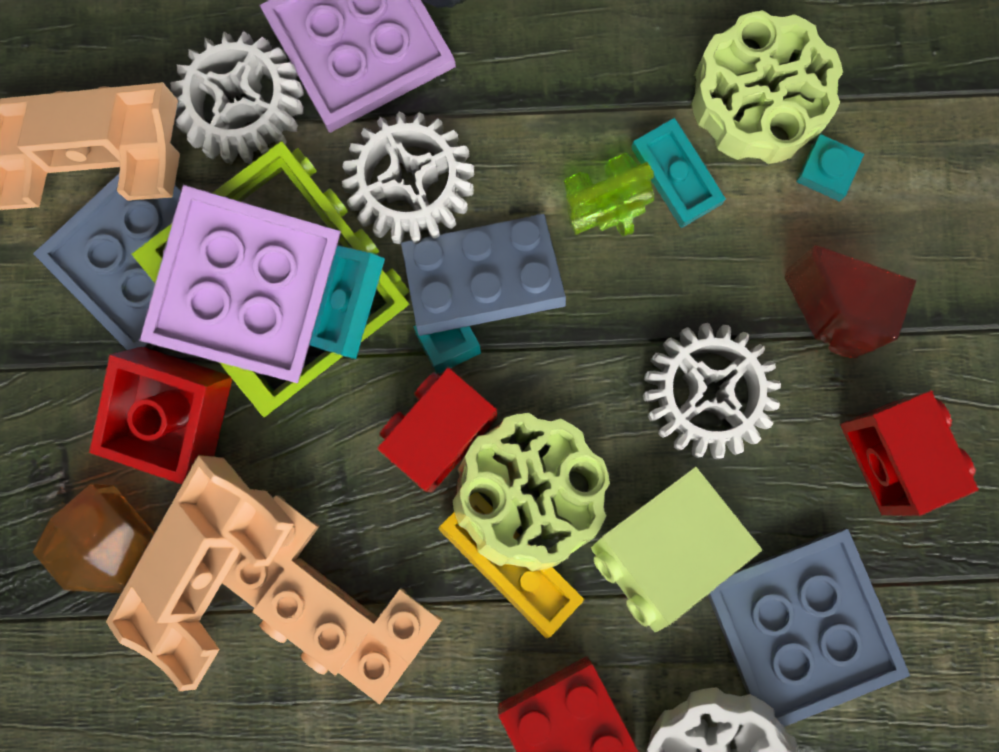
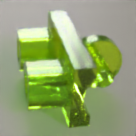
[564,153,654,237]

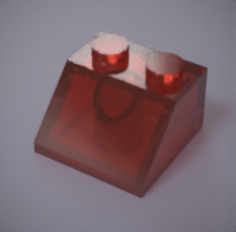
[785,245,916,358]

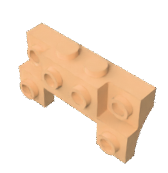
[0,82,180,210]
[106,455,294,691]
[222,495,442,704]

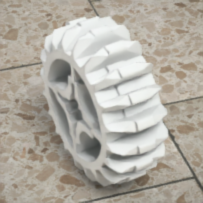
[170,31,304,165]
[342,111,474,244]
[643,323,781,459]

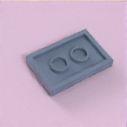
[401,214,566,336]

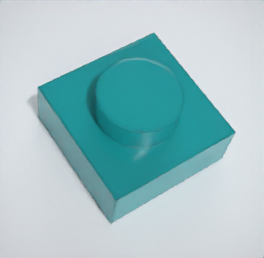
[796,134,864,202]
[413,325,481,374]

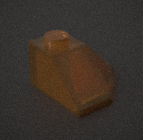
[33,483,155,593]

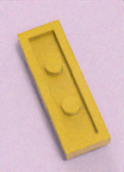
[438,492,585,638]

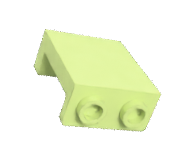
[591,467,763,632]

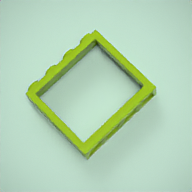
[131,141,410,417]

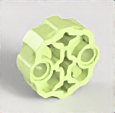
[691,10,843,164]
[453,413,610,571]

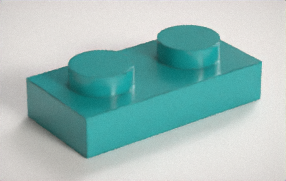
[631,118,726,228]
[309,246,385,359]

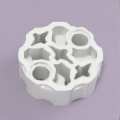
[647,687,799,752]

